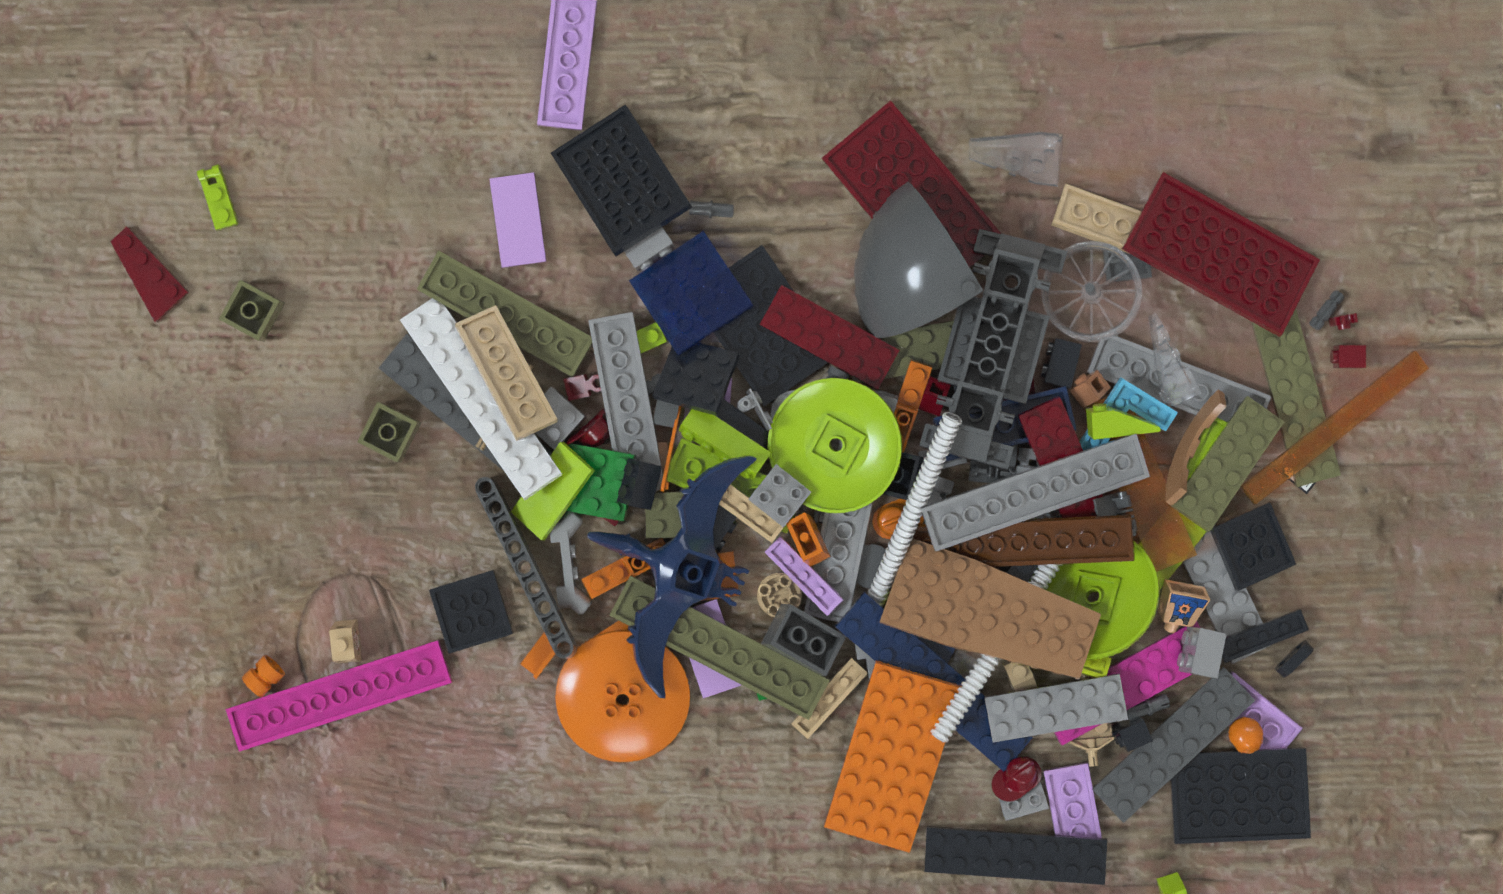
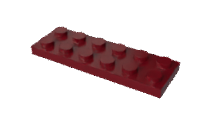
[760,285,900,390]
[1017,396,1103,518]

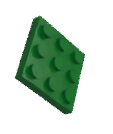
[566,443,636,521]

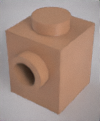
[1069,370,1111,408]

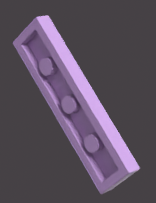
[765,536,844,616]

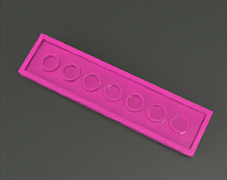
[1054,621,1200,746]

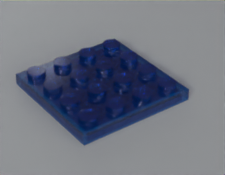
[629,231,753,356]

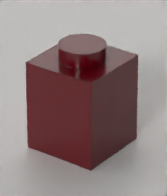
[1330,345,1366,369]
[919,377,951,416]

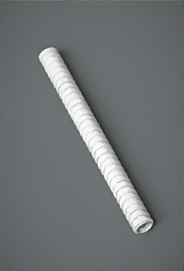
[867,412,962,608]
[930,564,1063,743]

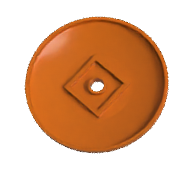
[555,630,690,762]

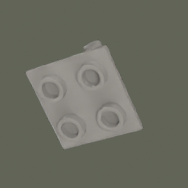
[737,388,773,431]
[748,464,811,528]
[999,782,1049,821]

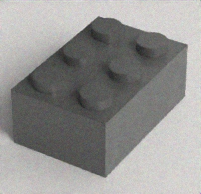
[761,604,846,676]

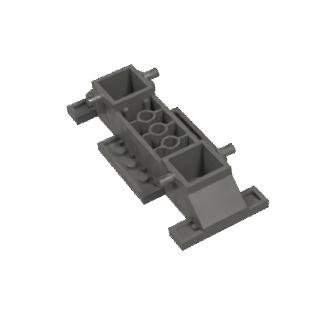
[920,229,1067,470]

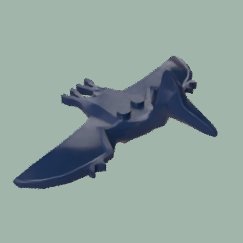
[587,456,757,699]

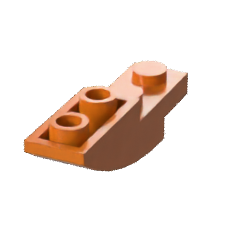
[894,359,932,453]
[581,538,665,599]

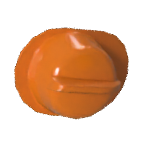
[872,499,924,539]

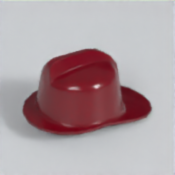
[564,409,610,447]
[992,757,1042,802]

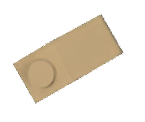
[1001,660,1038,692]

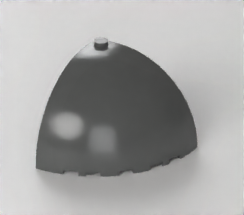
[854,182,983,338]

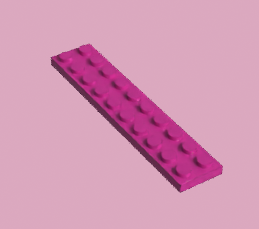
[225,640,453,752]

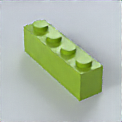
[678,409,771,480]

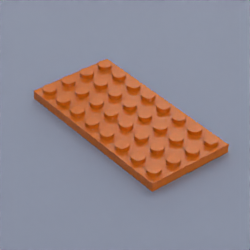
[824,660,962,853]

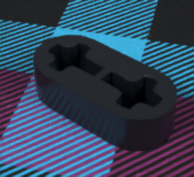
[1275,640,1314,678]

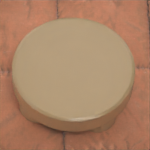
[757,573,802,617]

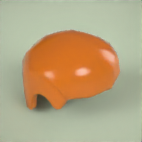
[1228,717,1263,754]

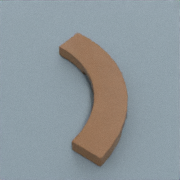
[1165,389,1226,505]

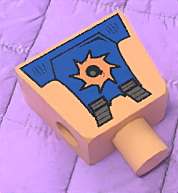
[1158,579,1210,633]

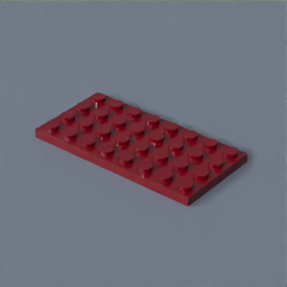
[821,100,1001,268]
[1122,172,1320,337]

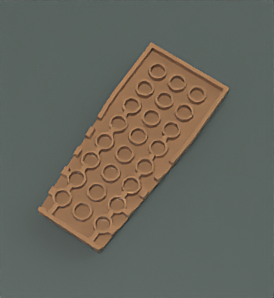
[880,539,1101,679]

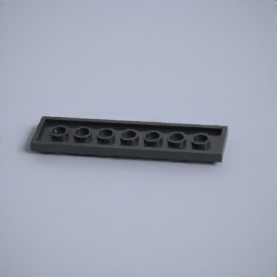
[924,826,1107,885]

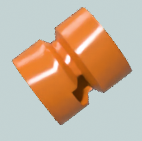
[242,655,285,697]

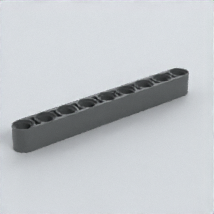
[475,477,577,659]

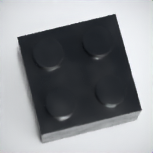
[883,452,924,500]

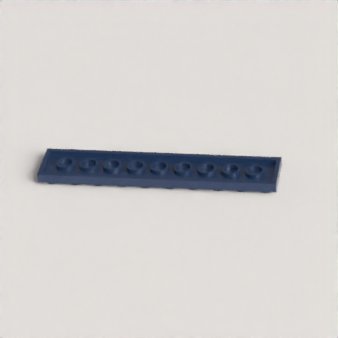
[835,592,1033,772]

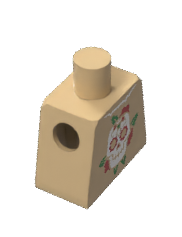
[329,619,362,664]

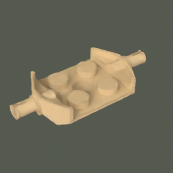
[1068,674,1114,766]

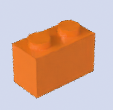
[786,512,831,567]

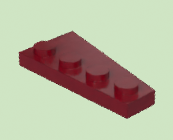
[110,226,189,323]

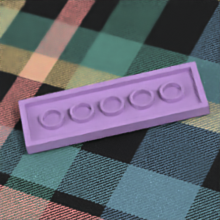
[537,0,597,131]

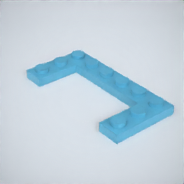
[1079,377,1178,451]

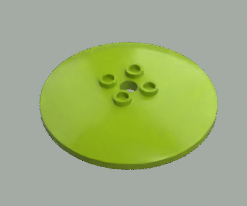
[768,378,902,513]
[1028,541,1160,660]

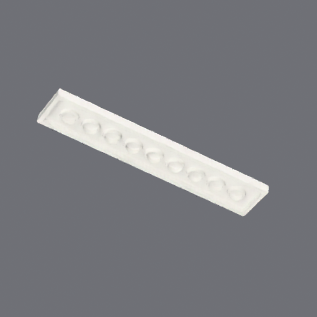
[400,298,562,501]

